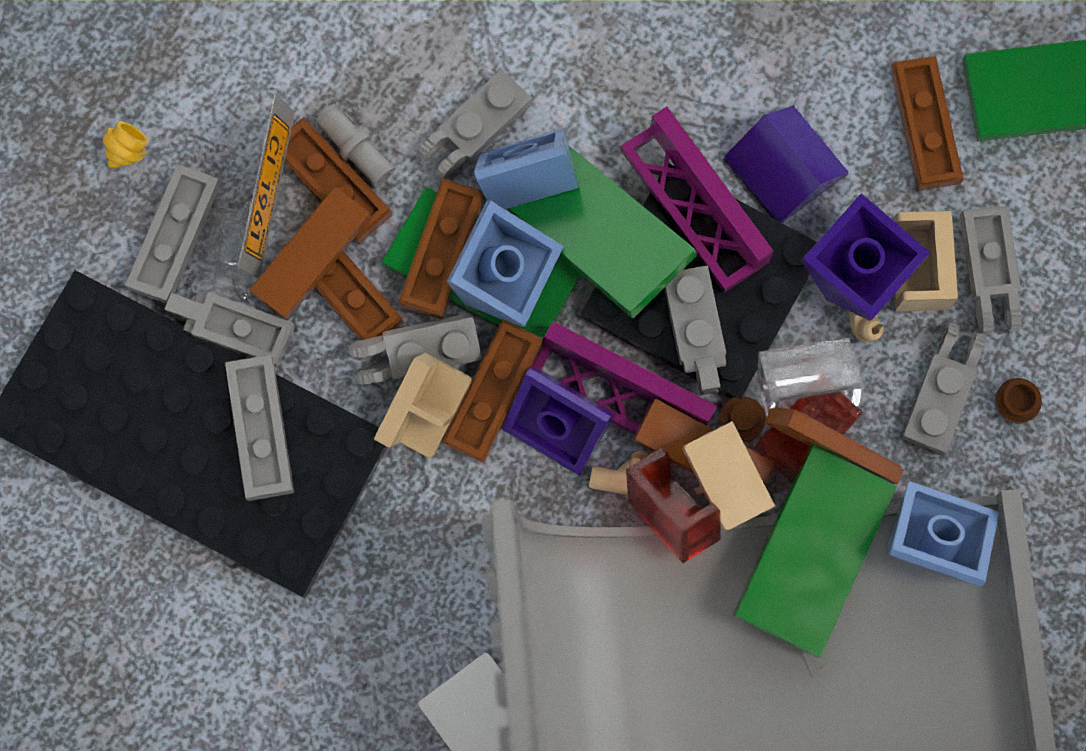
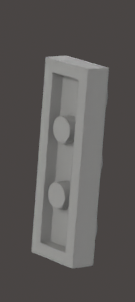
[125,164,221,304]
[225,354,294,501]

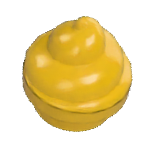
[103,121,149,168]

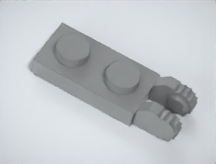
[416,69,532,180]
[960,206,1022,334]
[348,313,482,385]
[901,323,986,456]

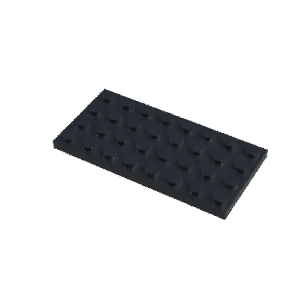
[0,270,388,599]

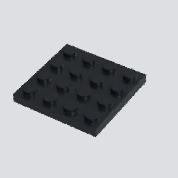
[581,163,817,400]

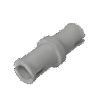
[315,104,396,188]

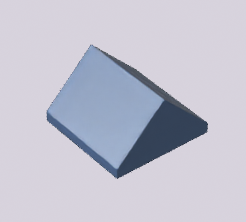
[474,128,579,209]
[447,200,564,326]
[885,481,999,587]

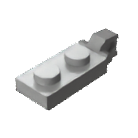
[664,265,726,396]
[164,292,295,368]

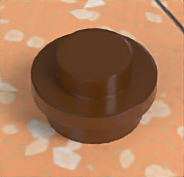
[995,378,1042,424]
[720,396,766,442]

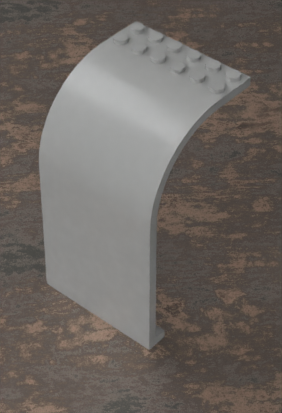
[483,489,1056,751]

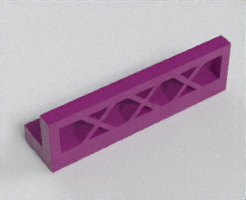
[620,106,773,293]
[531,321,717,435]

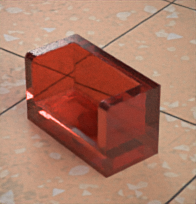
[754,375,863,483]
[626,448,721,563]

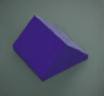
[724,105,849,223]
[801,193,930,321]
[502,368,616,476]

